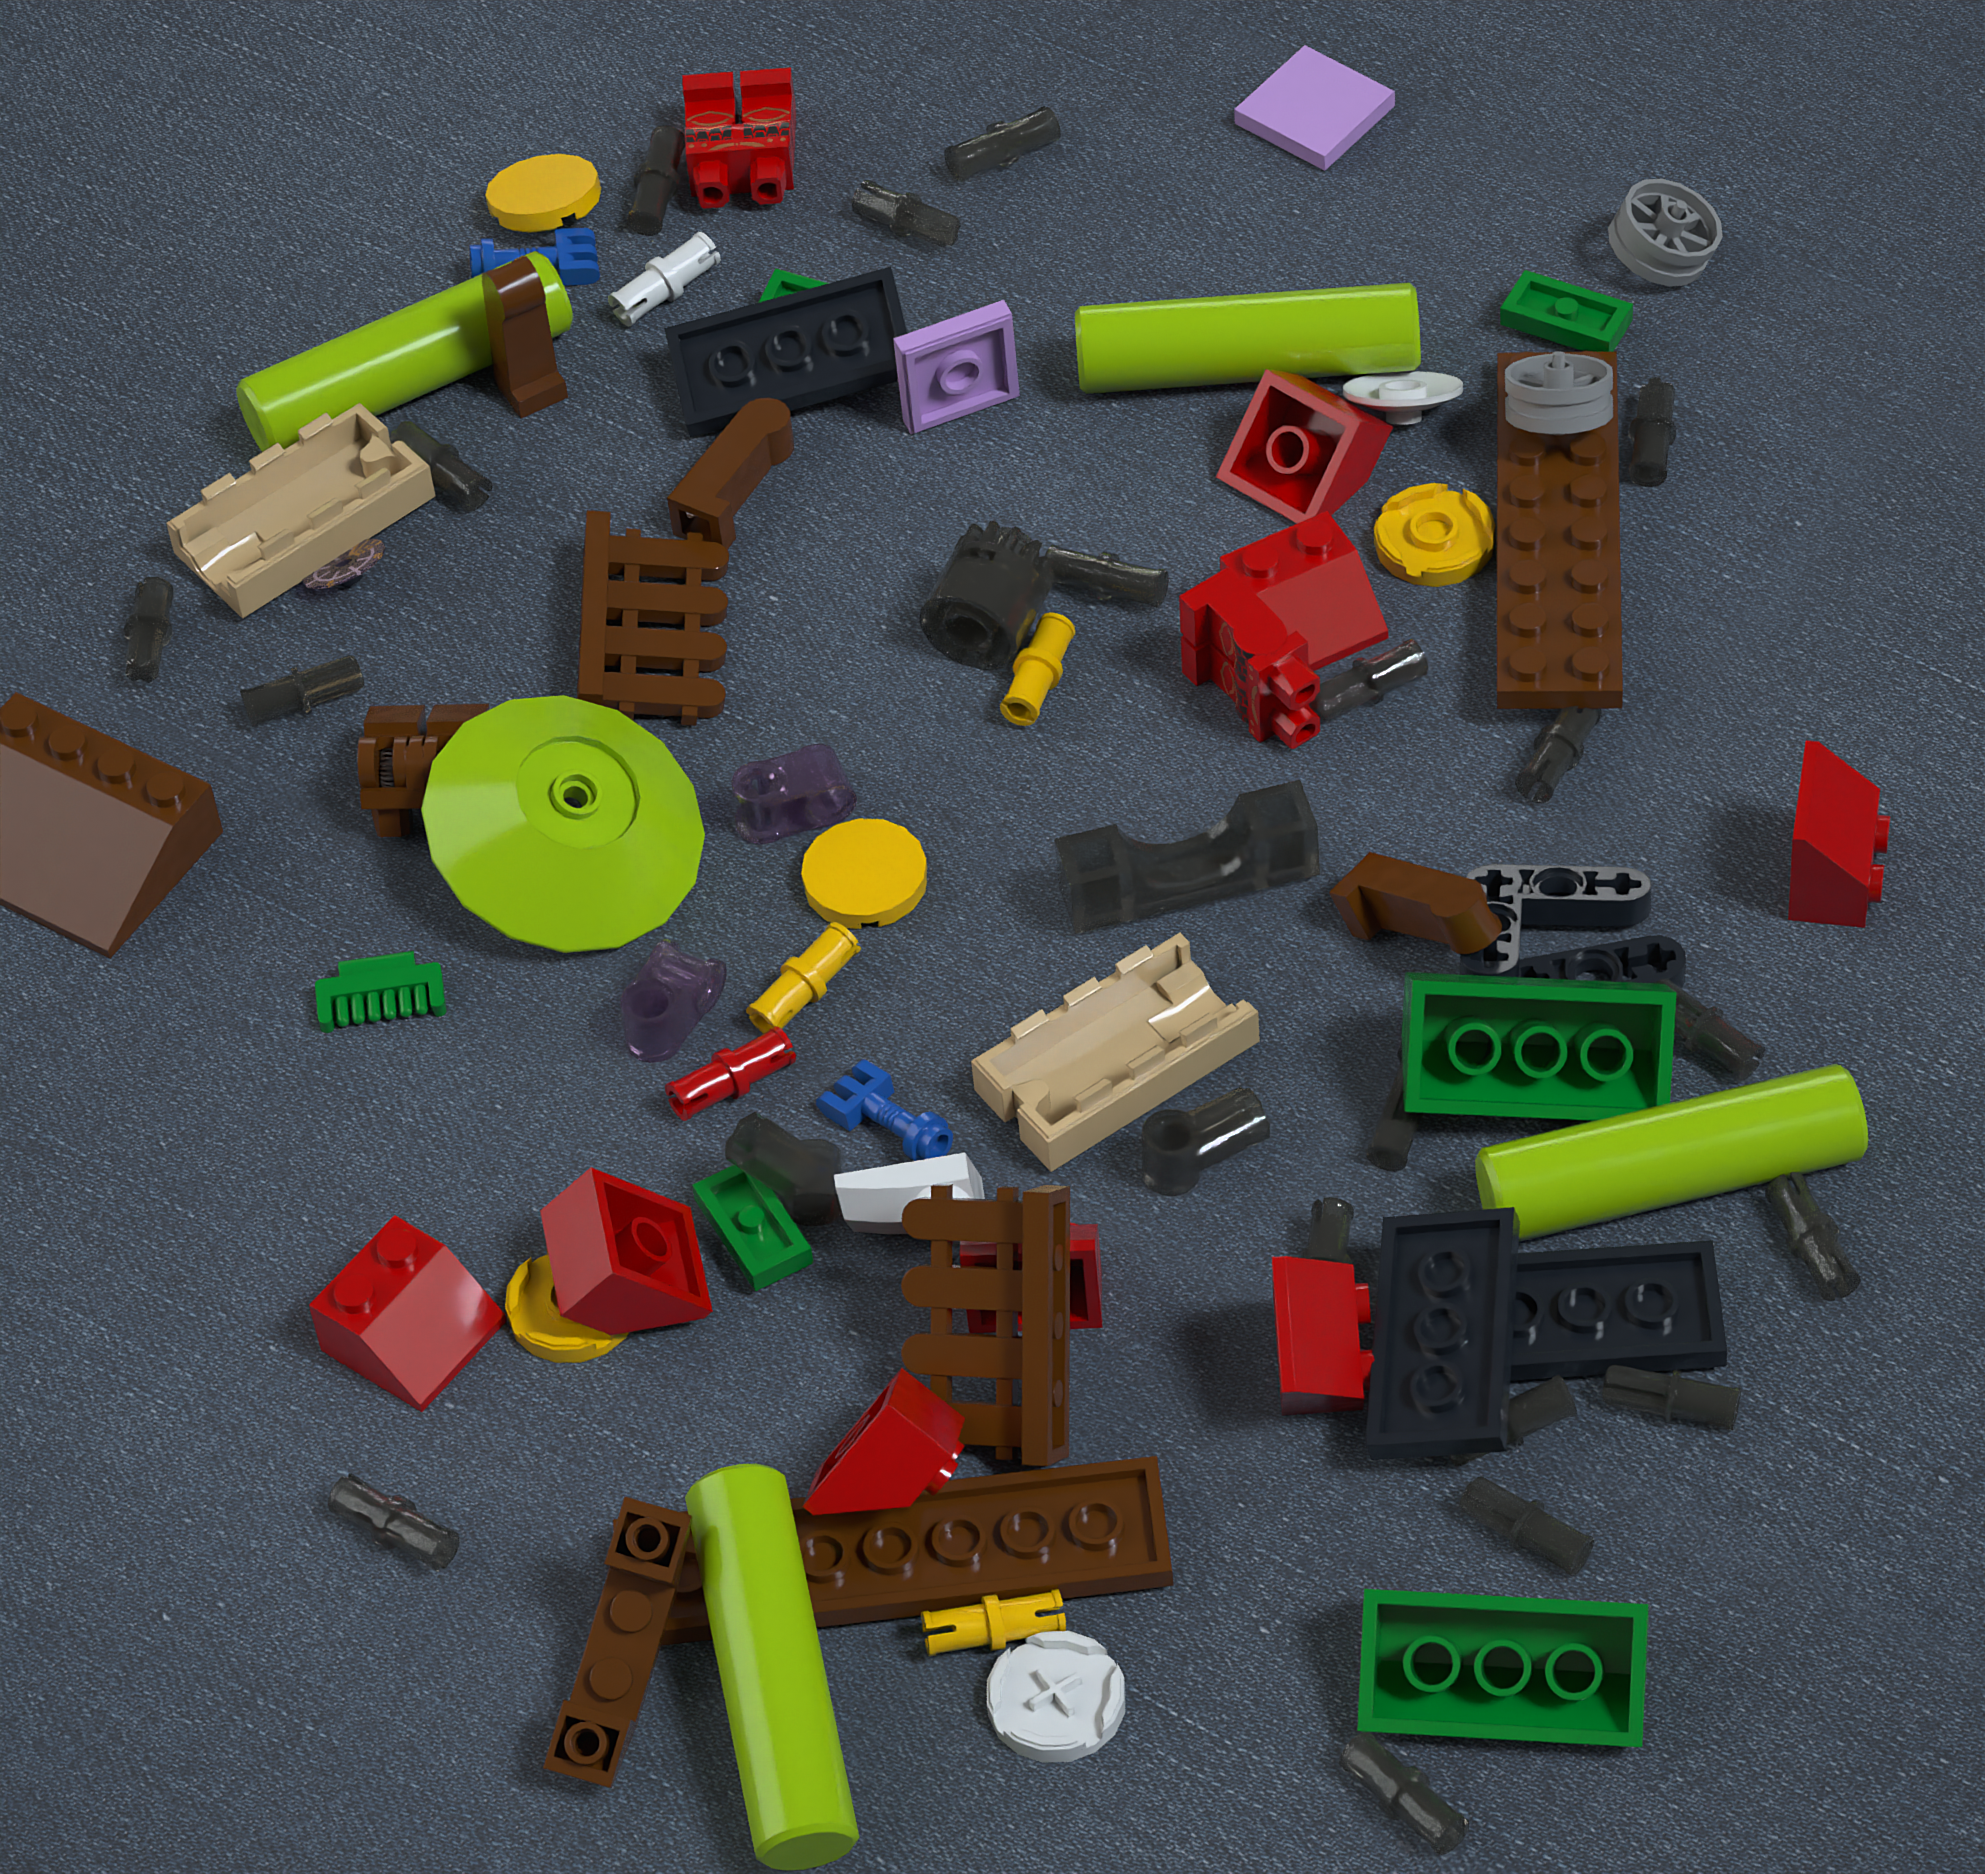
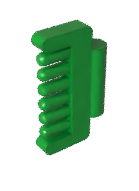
[315,950,447,1033]

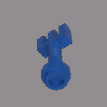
[469,228,600,286]
[816,1059,953,1161]

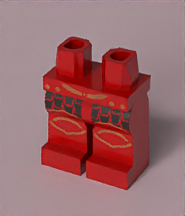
[682,67,796,209]
[1179,566,1320,749]

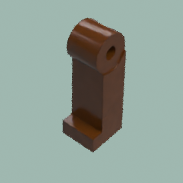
[482,255,568,419]
[667,398,794,550]
[1329,852,1502,954]

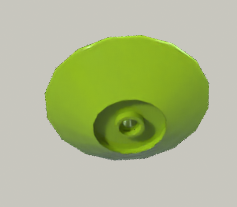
[421,695,705,953]

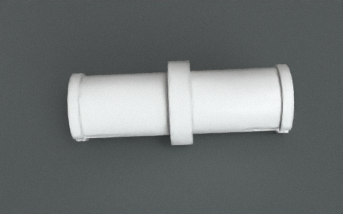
[608,232,721,327]

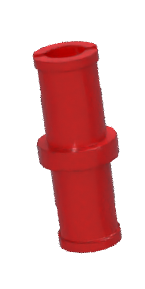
[665,1026,796,1121]

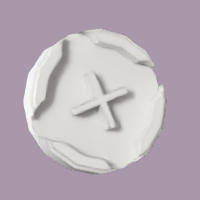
[987,1631,1125,1763]

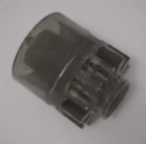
[919,521,1056,670]

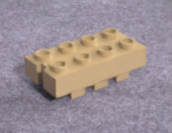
[166,403,436,618]
[971,933,1260,1172]

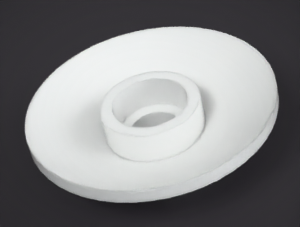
[1343,371,1463,425]

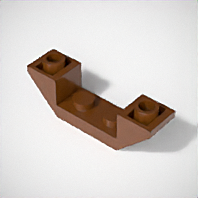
[543,1496,692,1788]

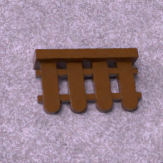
[577,510,729,726]
[901,1184,1070,1466]

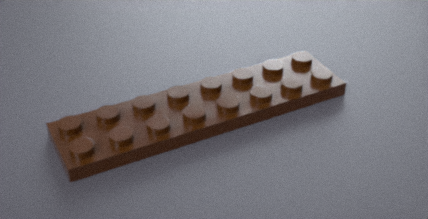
[1497,351,1623,709]
[613,1456,1174,1646]

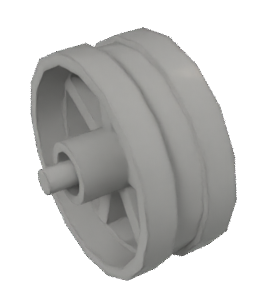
[1608,179,1723,287]
[1505,351,1613,435]

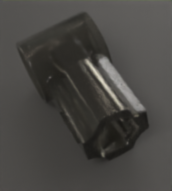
[1142,1087,1270,1196]
[725,1112,842,1227]

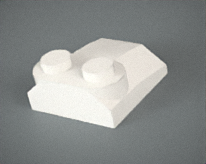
[834,1153,985,1245]

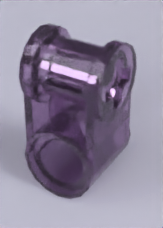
[731,743,857,844]
[620,939,727,1063]

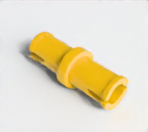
[1000,612,1076,726]
[746,922,861,1034]
[921,1589,1066,1657]

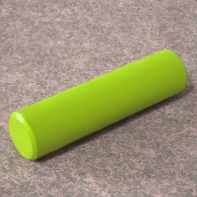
[236,251,573,452]
[1075,283,1421,394]
[1475,1064,1868,1242]
[685,1463,860,1871]

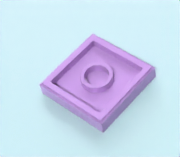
[1234,45,1395,171]
[893,300,1020,434]

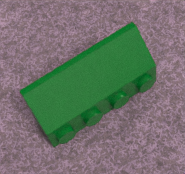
[1402,972,1677,1120]
[1357,1589,1650,1747]

